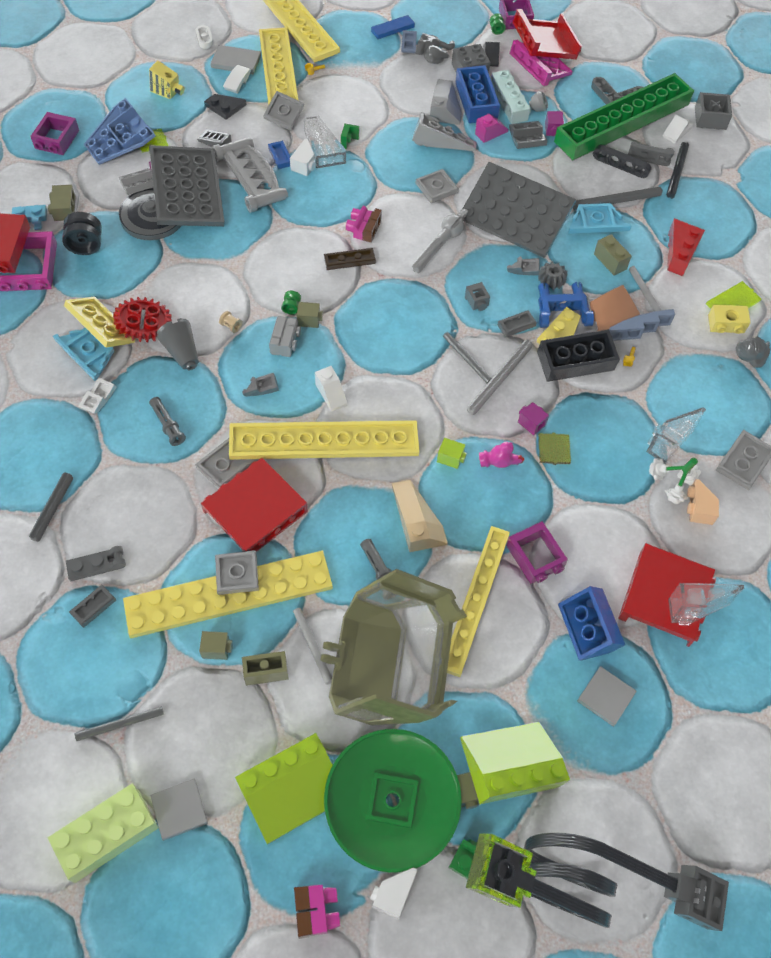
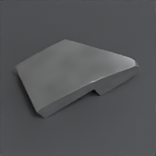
[507,256,540,276]
[242,373,279,397]

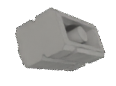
[269,316,301,357]

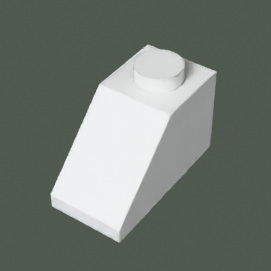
[290,139,316,176]
[315,366,348,412]
[370,868,417,920]

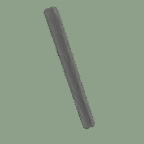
[573,187,663,210]

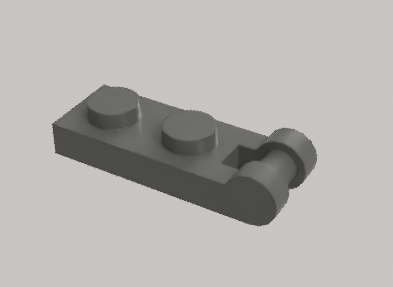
[628,142,674,166]
[66,546,126,582]

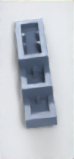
[609,309,675,341]

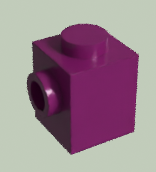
[545,111,564,136]
[518,402,549,436]

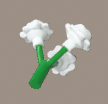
[649,457,701,504]

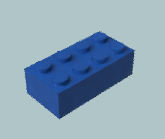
[455,65,500,123]

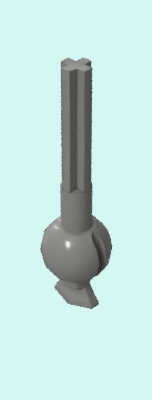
[412,209,468,273]

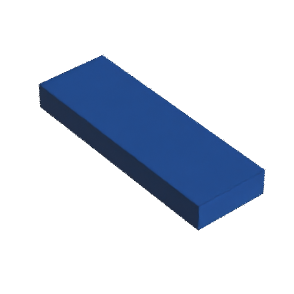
[371,15,415,39]

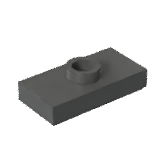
[497,310,537,337]
[69,585,116,628]

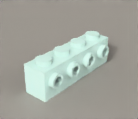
[491,70,531,124]

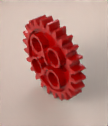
[113,297,172,343]

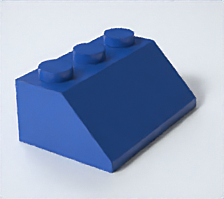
[558,586,625,661]

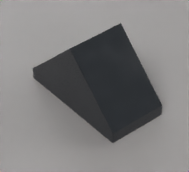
[483,42,500,67]

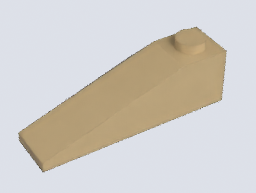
[392,480,448,552]

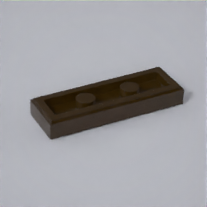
[324,248,376,270]

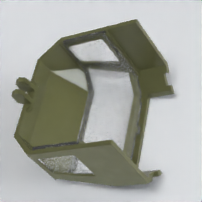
[320,569,467,726]

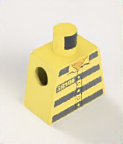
[149,60,185,99]

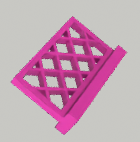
[509,39,573,86]

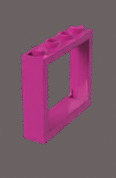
[0,231,57,291]

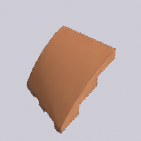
[590,285,640,331]

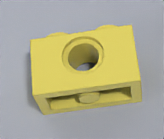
[708,305,750,334]

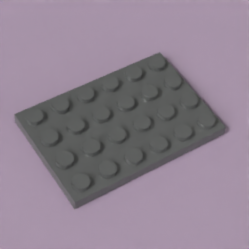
[149,145,224,227]
[462,162,576,258]

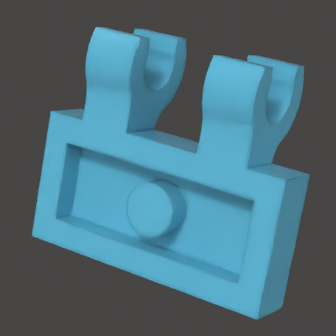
[12,205,47,230]

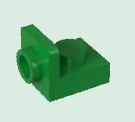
[340,123,360,149]
[448,839,484,880]

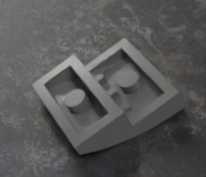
[509,121,547,149]

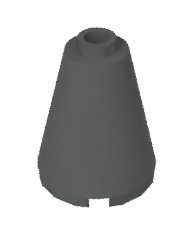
[156,318,199,371]

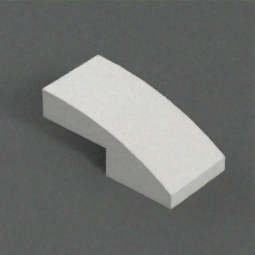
[223,65,251,94]
[78,378,116,414]

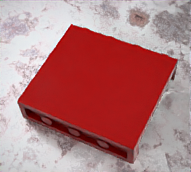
[512,9,582,60]
[201,458,308,552]
[618,543,716,647]

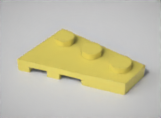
[537,307,581,344]

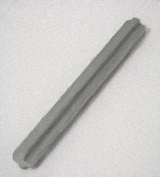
[467,340,533,415]

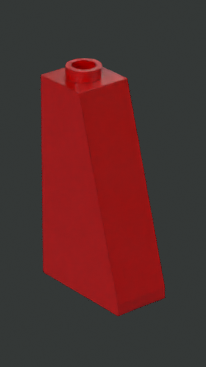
[0,213,30,273]

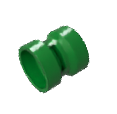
[489,13,505,35]
[281,290,301,315]

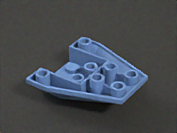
[84,98,156,165]

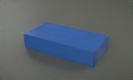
[268,140,291,170]

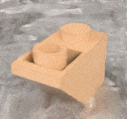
[687,479,719,525]

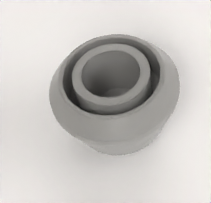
[529,91,548,112]

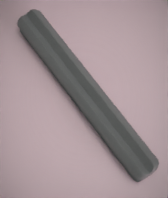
[29,472,73,542]

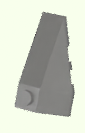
[430,79,461,125]
[412,112,476,151]

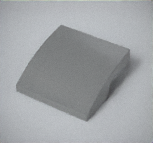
[119,168,153,195]

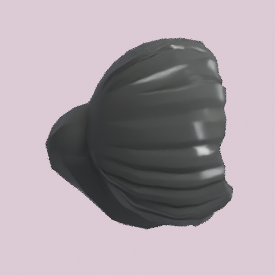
[736,336,770,368]

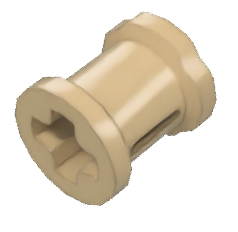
[219,311,243,333]

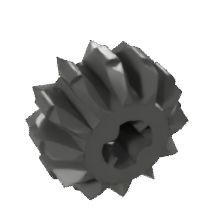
[538,261,568,291]

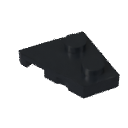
[204,94,247,120]

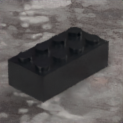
[537,329,620,382]

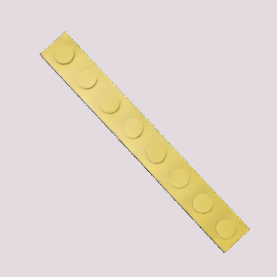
[447,526,510,677]

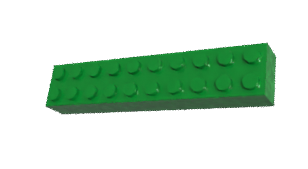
[554,73,694,161]

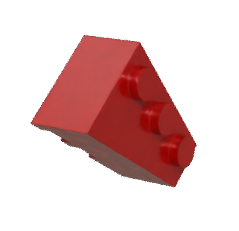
[667,218,705,276]

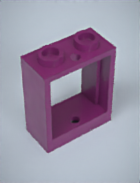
[499,0,534,30]
[30,112,79,155]
[506,521,568,584]

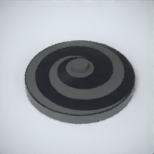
[119,188,182,240]

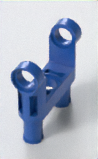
[538,282,594,328]

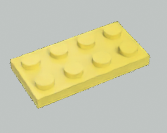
[64,297,136,348]

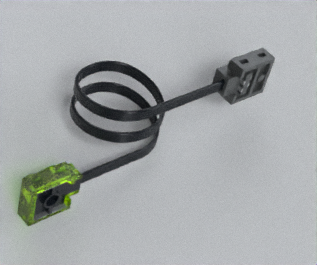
[466,833,729,931]

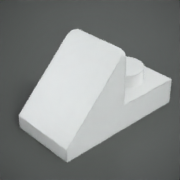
[663,115,693,143]

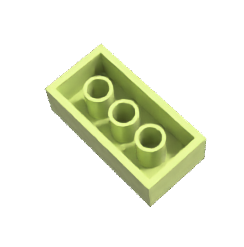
[47,783,159,883]

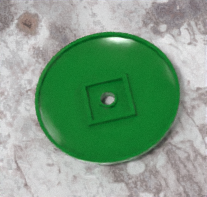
[324,729,462,873]

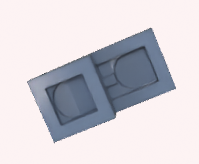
[401,30,417,53]

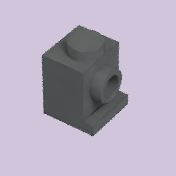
[465,282,490,311]

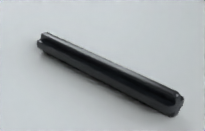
[666,142,689,199]

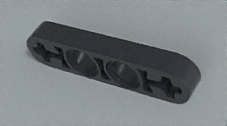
[593,144,652,178]

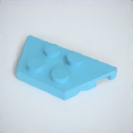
[568,203,631,234]
[53,328,114,381]

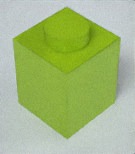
[437,437,467,469]

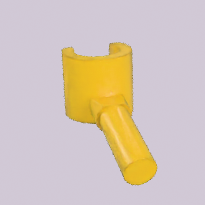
[305,63,325,75]
[623,347,636,367]

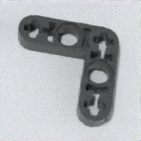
[591,77,643,104]

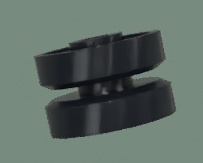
[62,212,102,255]

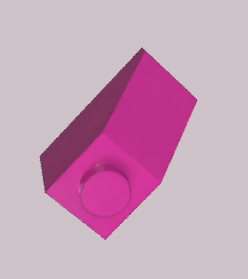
[475,114,509,143]

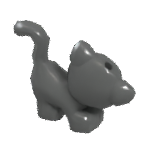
[415,33,455,64]

